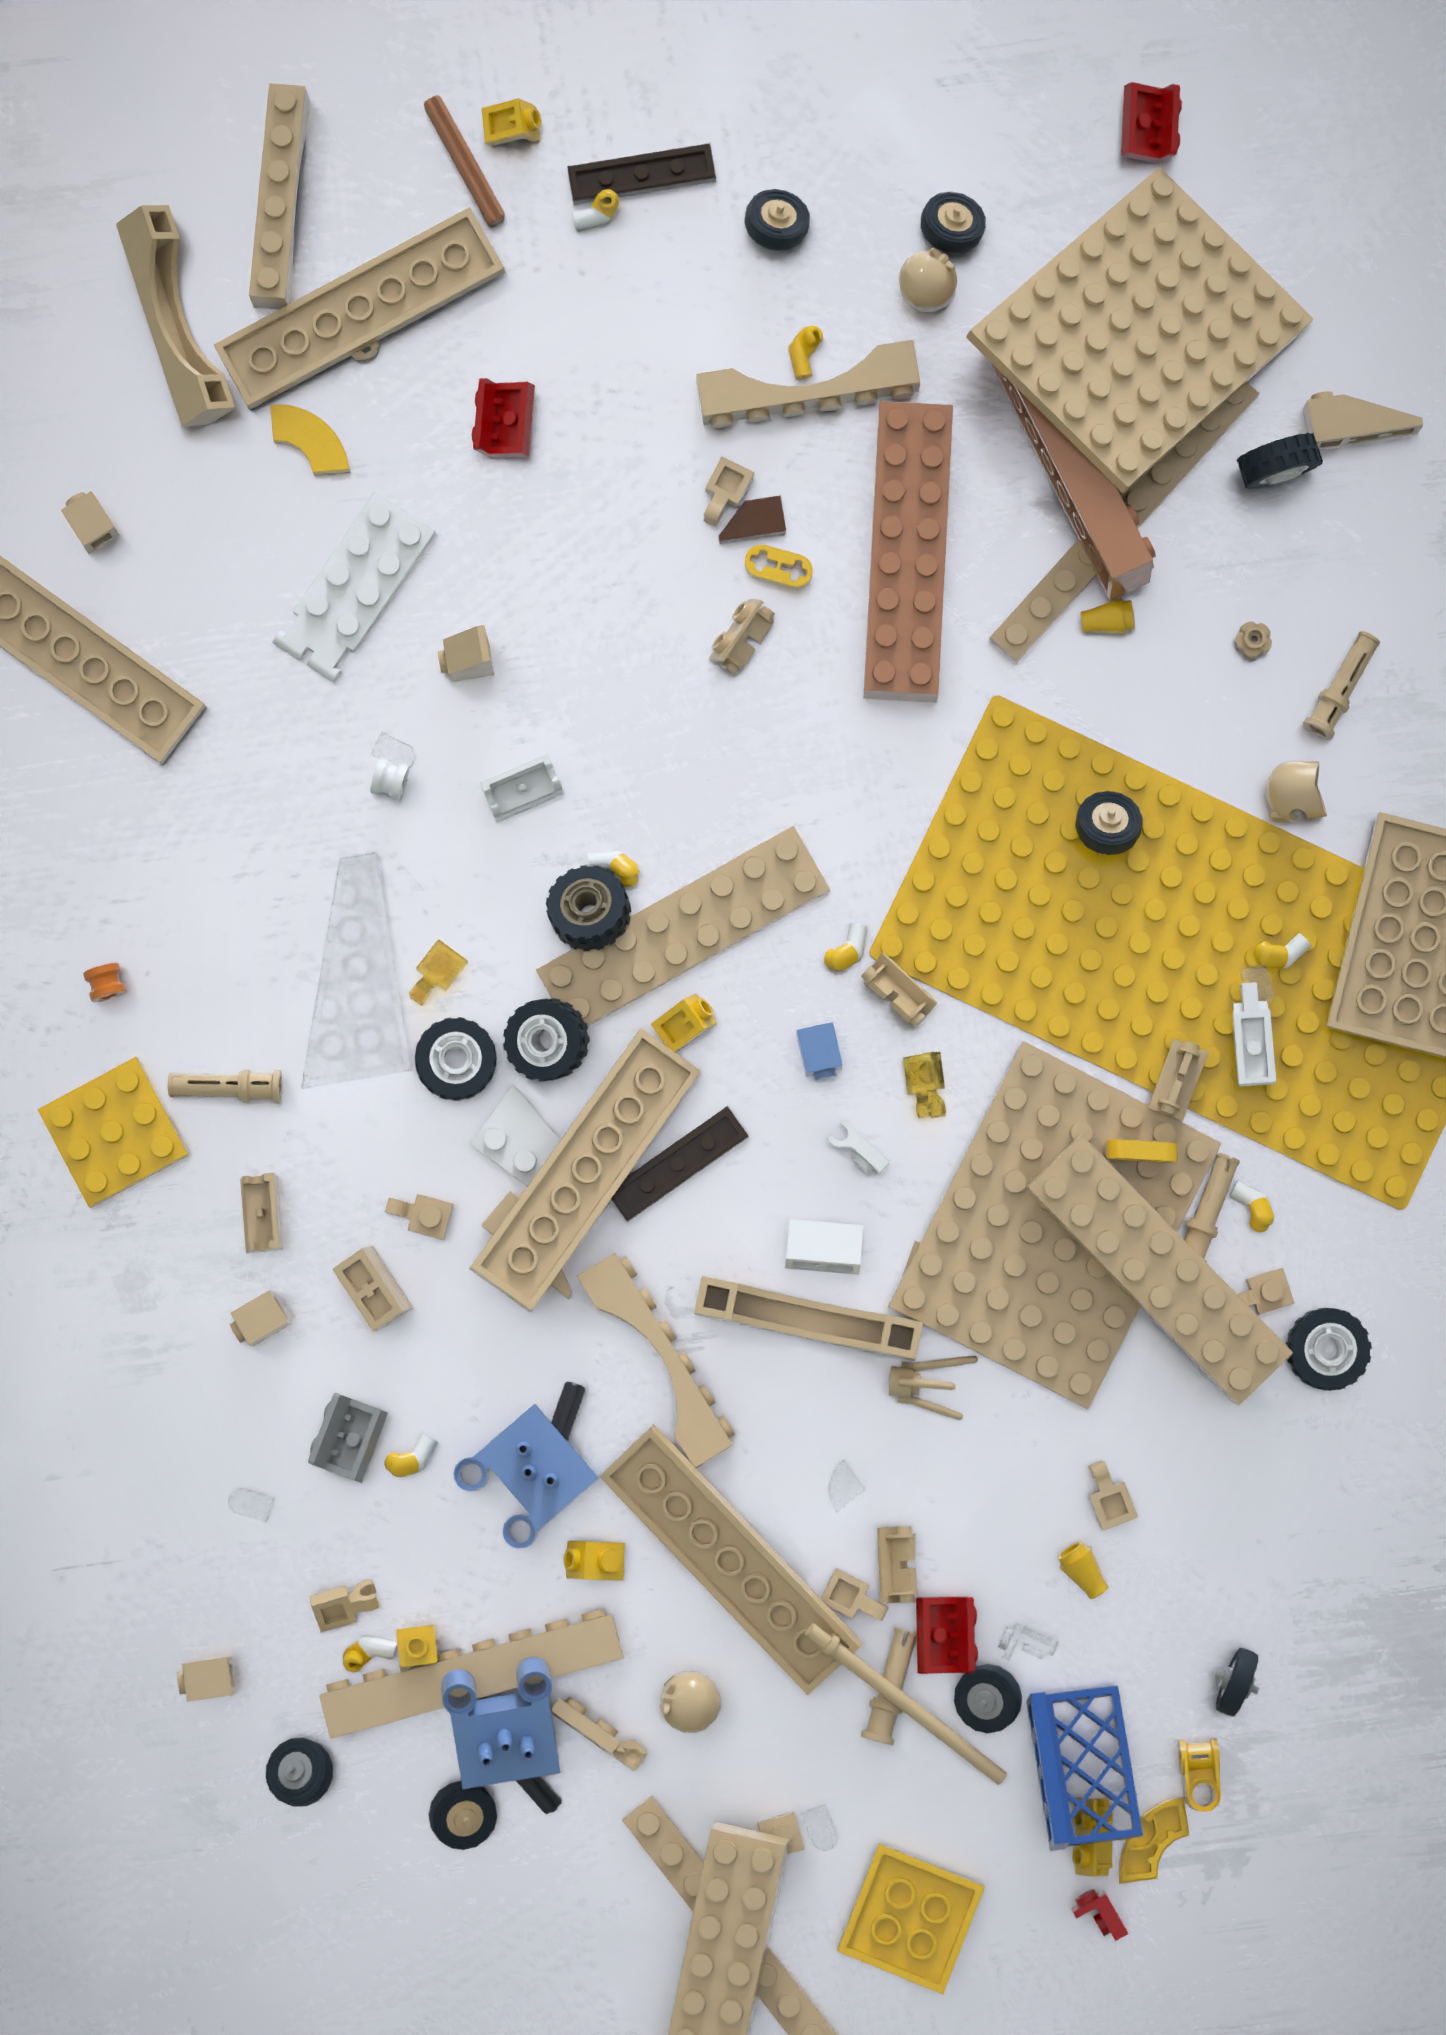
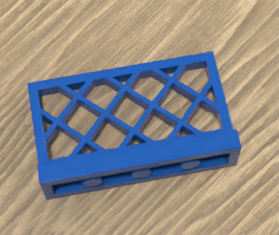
[1026,1686,1143,1851]

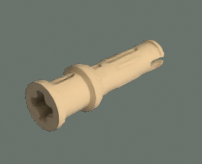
[1303,631,1380,740]
[168,1070,283,1104]
[1184,1153,1240,1263]
[861,1628,917,1746]

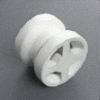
[370,758,410,801]

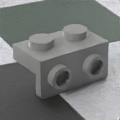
[308,1393,388,1483]

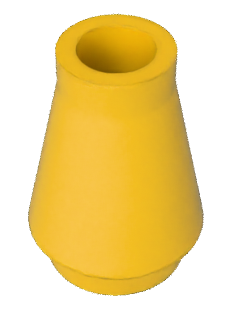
[1081,598,1135,634]
[1057,1541,1109,1599]

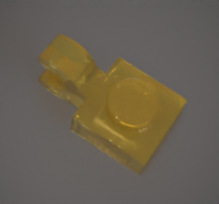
[409,939,468,1006]
[903,1052,946,1118]

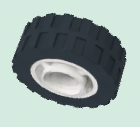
[1237,433,1323,489]
[503,998,590,1081]
[415,1017,497,1101]
[1286,1308,1372,1391]

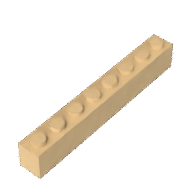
[319,1609,624,1739]

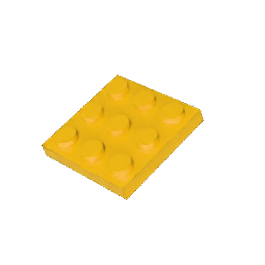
[37,1057,189,1208]
[837,1843,985,1994]

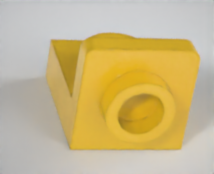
[481,98,541,146]
[651,994,717,1053]
[396,1624,438,1667]

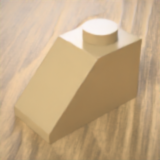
[438,625,494,682]

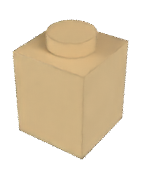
[61,491,119,554]
[229,1290,291,1347]
[177,1656,236,1702]

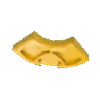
[270,404,350,475]
[1118,1797,1189,1884]

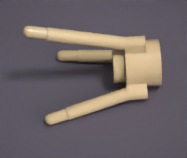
[889,1356,978,1420]

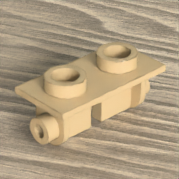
[708,599,775,674]
[861,952,938,1027]
[1148,1039,1208,1121]
[877,1526,918,1604]

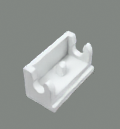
[480,754,564,822]
[785,1219,864,1275]

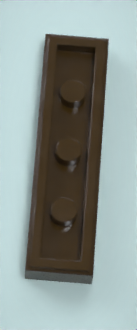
[567,143,716,205]
[611,1106,749,1222]

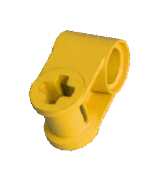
[1178,1738,1221,1812]

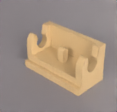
[240,1173,284,1253]
[332,1246,413,1332]

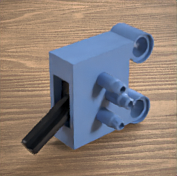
[454,1381,599,1549]
[441,1657,562,1814]

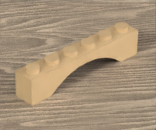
[249,83,309,310]
[116,205,235,426]
[696,340,920,428]
[577,1253,735,1468]
[694,1276,923,1361]

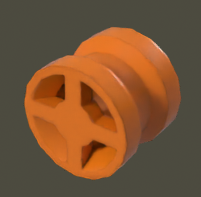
[83,963,127,1002]

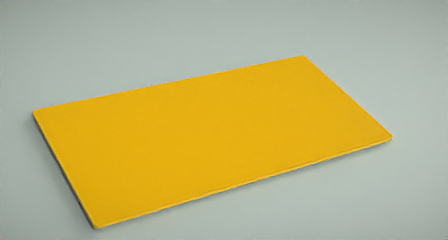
[869,695,1446,1210]

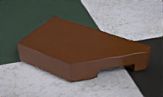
[719,495,786,544]

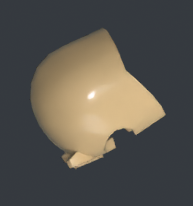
[898,247,957,313]
[1266,761,1327,822]
[659,1672,721,1733]

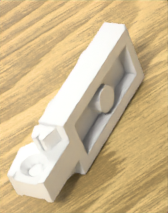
[1232,982,1276,1087]

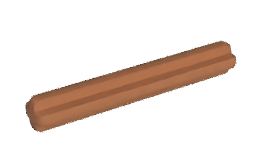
[424,95,505,226]

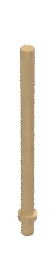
[804,1623,1007,1785]

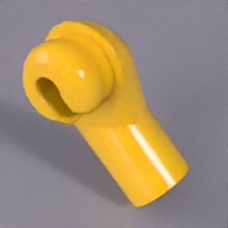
[788,325,823,380]

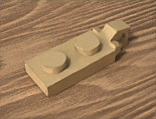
[551,1697,648,1771]

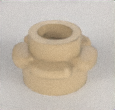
[1236,621,1272,657]

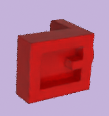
[1071,1889,1129,1941]

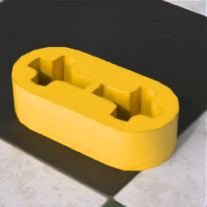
[745,544,813,590]
[1106,1139,1178,1163]

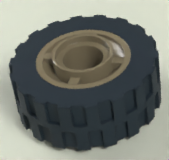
[546,865,631,951]

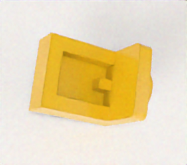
[563,1541,625,1581]

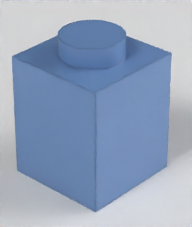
[796,1022,843,1081]

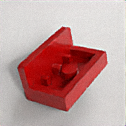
[1121,82,1182,164]
[471,378,535,458]
[916,1596,978,1674]

